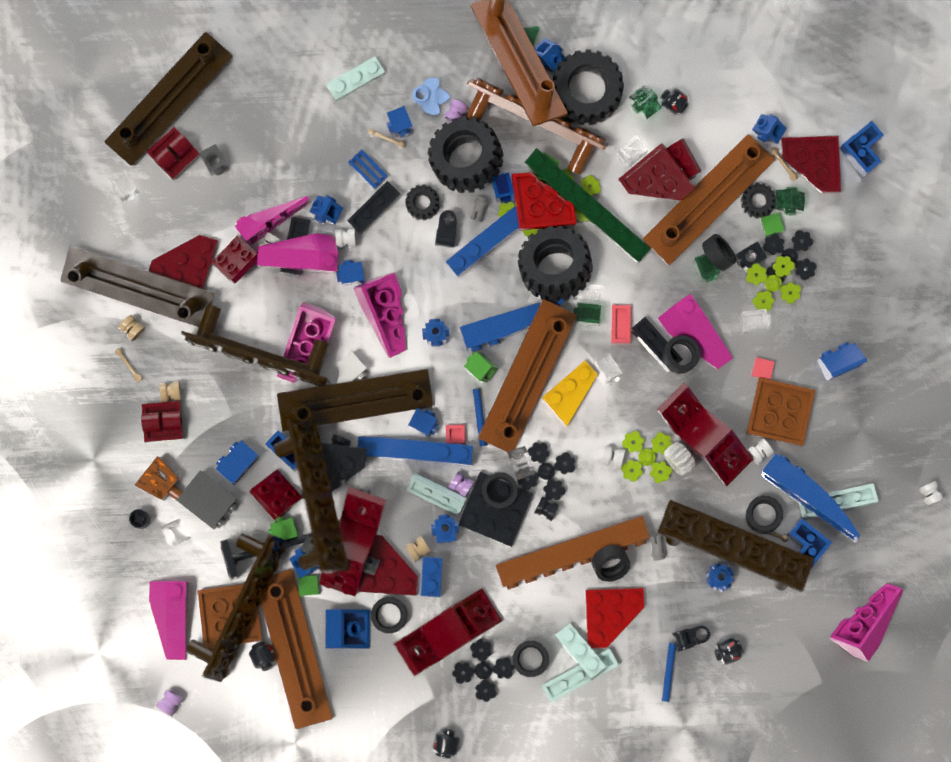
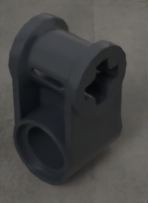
[435,210,457,248]
[672,625,711,652]

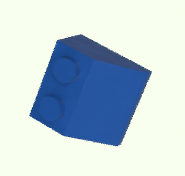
[817,342,867,381]
[325,609,370,649]

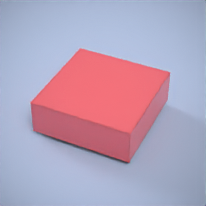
[751,357,775,380]
[446,424,465,444]

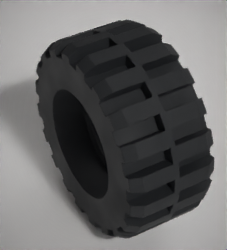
[552,49,624,125]
[428,116,504,193]
[518,226,593,302]

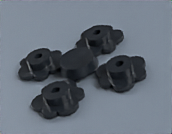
[763,230,817,283]
[517,442,575,500]
[452,639,515,702]

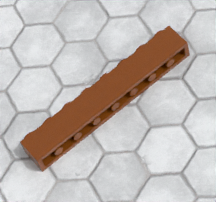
[495,516,650,590]

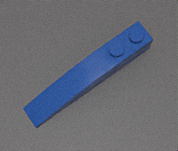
[445,206,519,278]
[460,296,571,352]
[357,436,473,467]
[761,453,860,543]

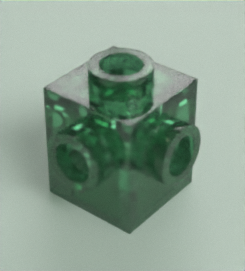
[629,86,662,119]
[775,187,805,215]

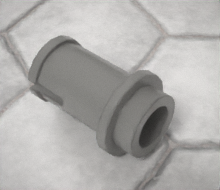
[470,196,488,222]
[650,536,666,561]

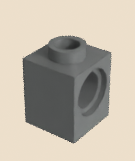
[199,144,228,176]

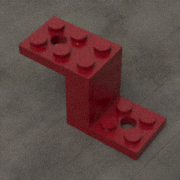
[657,383,754,486]
[319,487,386,597]
[393,588,502,677]

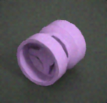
[444,99,469,122]
[448,472,474,497]
[156,690,183,716]

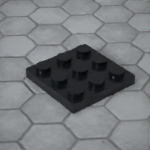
[458,472,533,547]

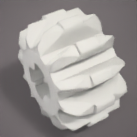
[664,442,695,475]

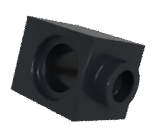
[736,241,767,271]

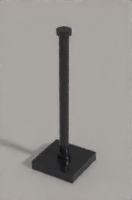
[219,533,312,581]

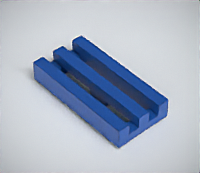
[348,149,388,190]

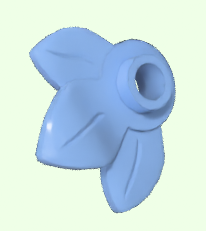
[412,78,450,115]

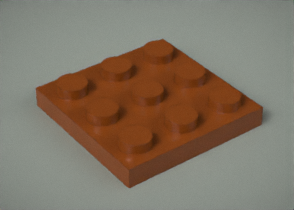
[746,377,815,447]
[197,584,263,648]

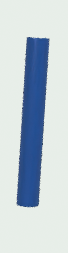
[473,389,487,447]
[662,643,676,702]

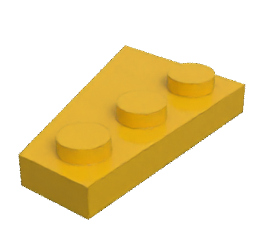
[542,361,598,427]

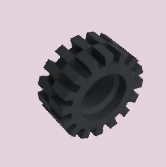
[741,183,777,219]
[405,184,440,221]

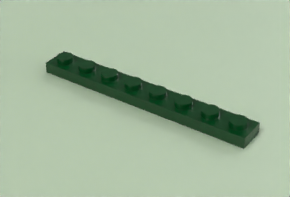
[523,148,651,263]

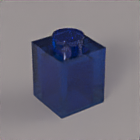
[491,172,514,203]

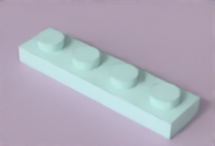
[798,483,879,520]
[541,648,619,703]

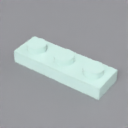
[326,56,385,101]
[407,473,467,516]
[555,624,607,680]

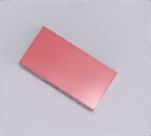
[611,305,631,344]

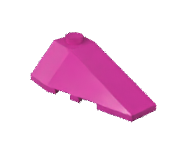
[235,196,311,246]
[257,233,338,273]
[353,272,406,358]
[657,294,733,370]
[276,302,336,383]
[149,581,189,660]
[830,583,903,662]

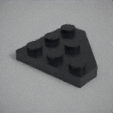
[301,442,367,499]

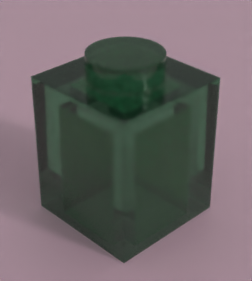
[693,254,720,283]
[573,303,601,326]

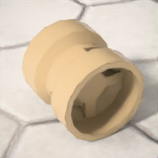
[118,314,145,341]
[160,381,182,402]
[405,536,431,562]

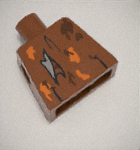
[135,456,183,502]

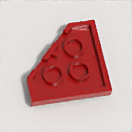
[511,172,576,231]
[585,588,644,648]

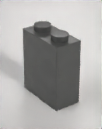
[176,470,238,530]

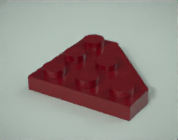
[781,136,841,194]
[618,144,697,201]
[148,235,218,289]
[358,535,418,596]

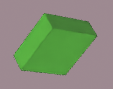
[760,213,784,237]
[298,575,319,596]

